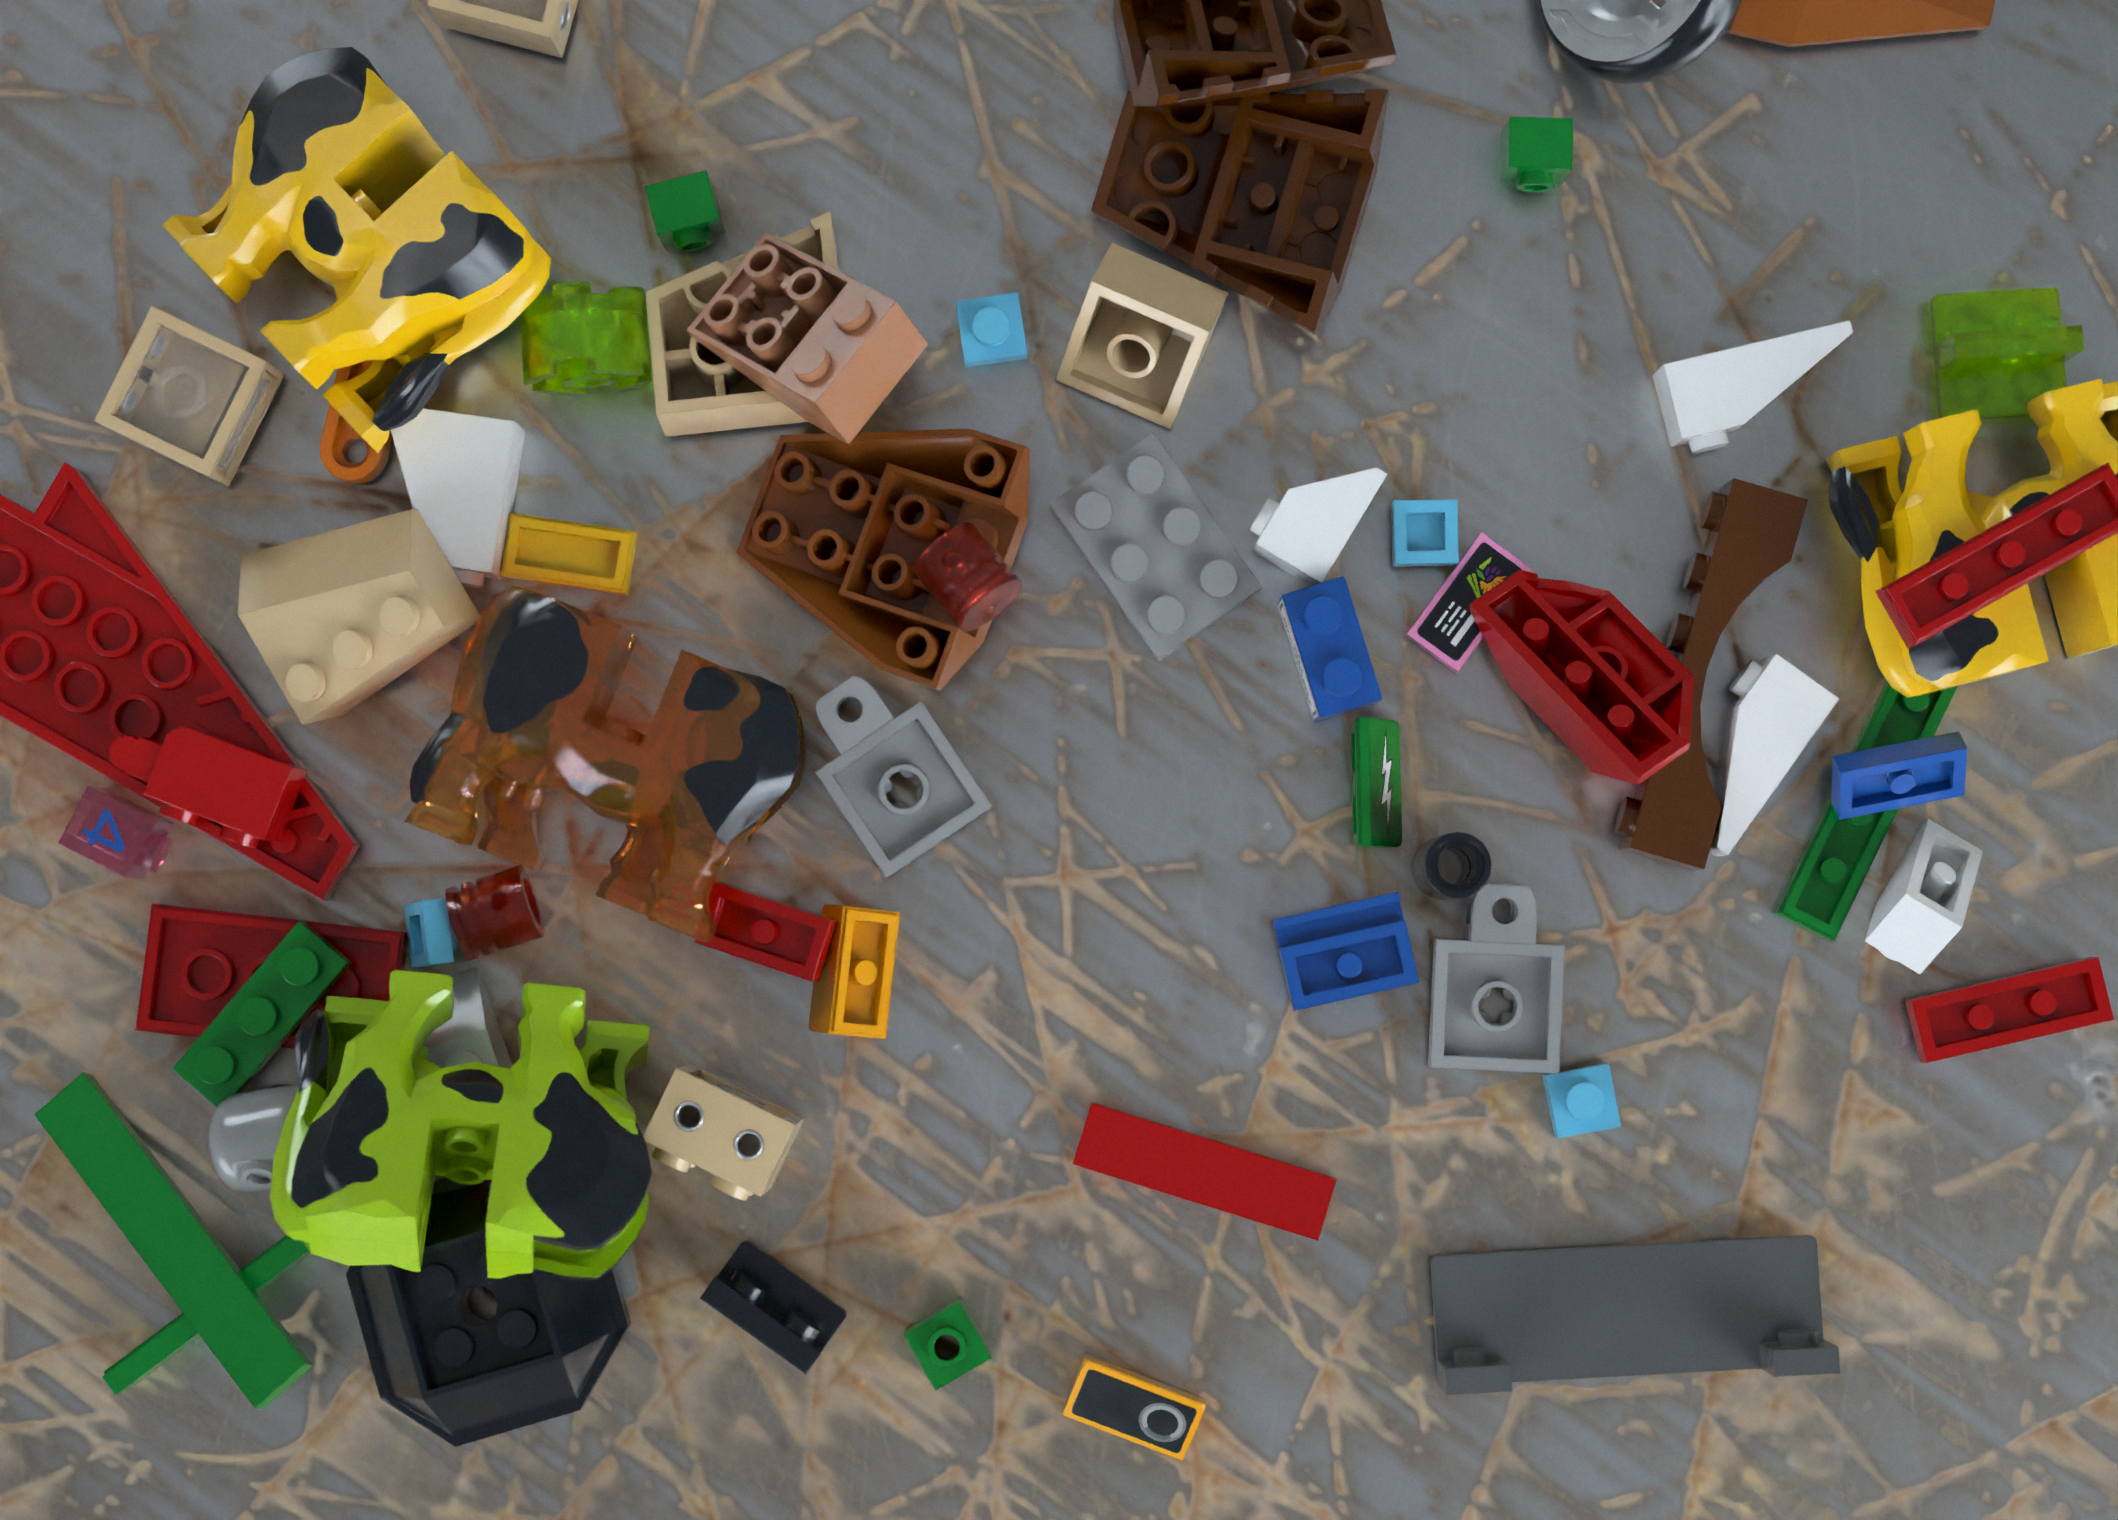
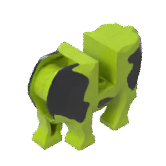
[270,970,652,1280]

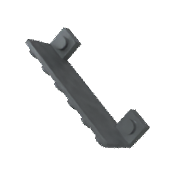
[1430,1235,1840,1395]

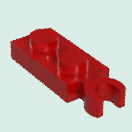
[657,878,838,982]

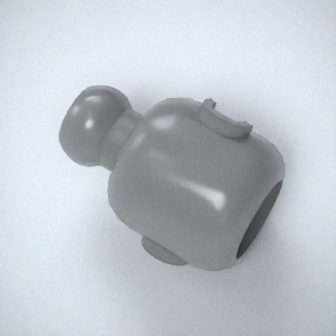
[209,1084,298,1193]

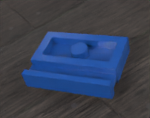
[1272,892,1420,1011]

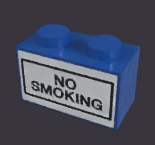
[1277,576,1382,723]

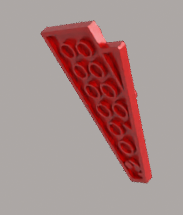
[0,462,360,901]

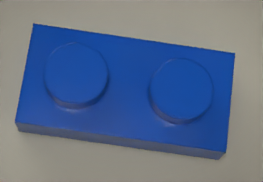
[1831,731,1967,820]

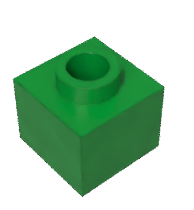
[1500,117,1573,192]
[645,170,725,252]
[903,1296,993,1391]

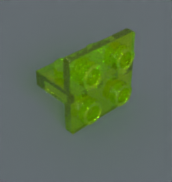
[1930,287,2084,419]

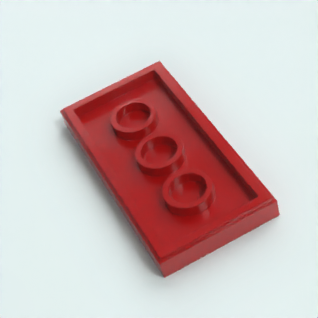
[135,903,408,1049]

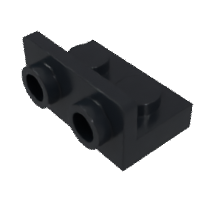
[700,1240,847,1375]

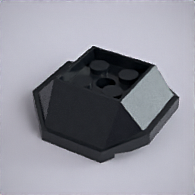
[346,1178,631,1447]

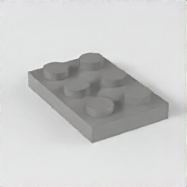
[1049,432,1262,662]

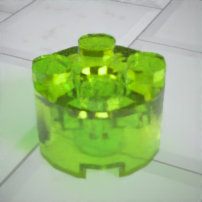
[520,281,651,395]

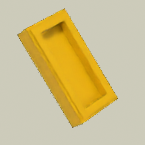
[500,513,638,596]

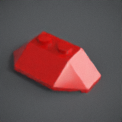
[1470,570,1694,785]

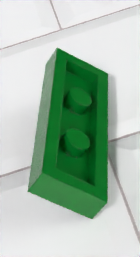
[172,921,353,1107]

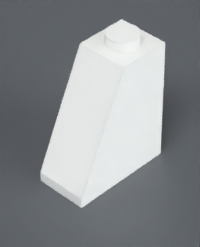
[390,408,525,588]

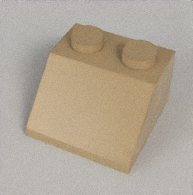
[1055,243,1229,429]

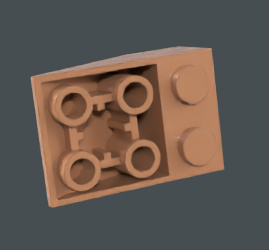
[686,232,928,444]

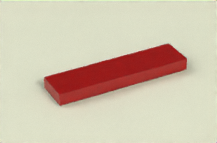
[1875,463,2118,649]
[1073,1102,1337,1241]

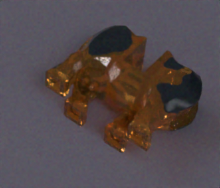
[404,585,805,942]

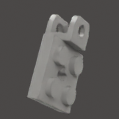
[815,676,992,879]
[1428,882,1565,1074]

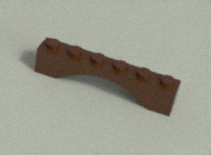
[1615,478,1808,871]

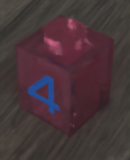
[58,786,173,879]

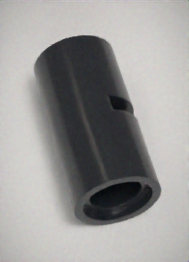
[1412,832,1491,900]

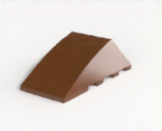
[1114,0,1396,107]
[1091,89,1389,335]

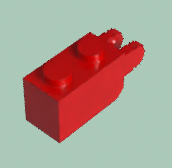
[107,726,307,849]

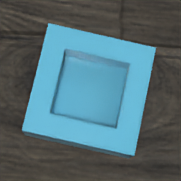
[956,292,1027,368]
[1391,500,1459,567]
[404,898,460,968]
[1542,1063,1621,1138]

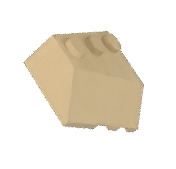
[645,211,839,437]
[238,509,482,725]

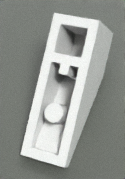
[1652,320,1853,454]
[1709,654,1839,857]

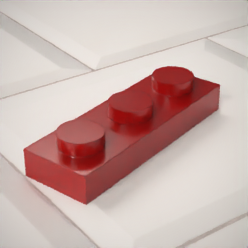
[1905,957,2114,1063]

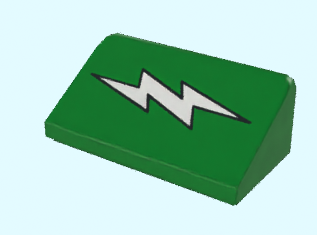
[1350,717,1402,848]

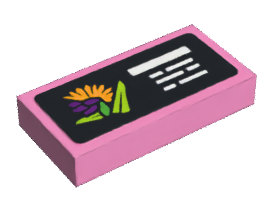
[1405,532,1533,673]

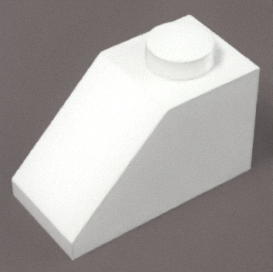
[1250,467,1387,586]
[1865,818,1983,974]
[425,966,512,1069]

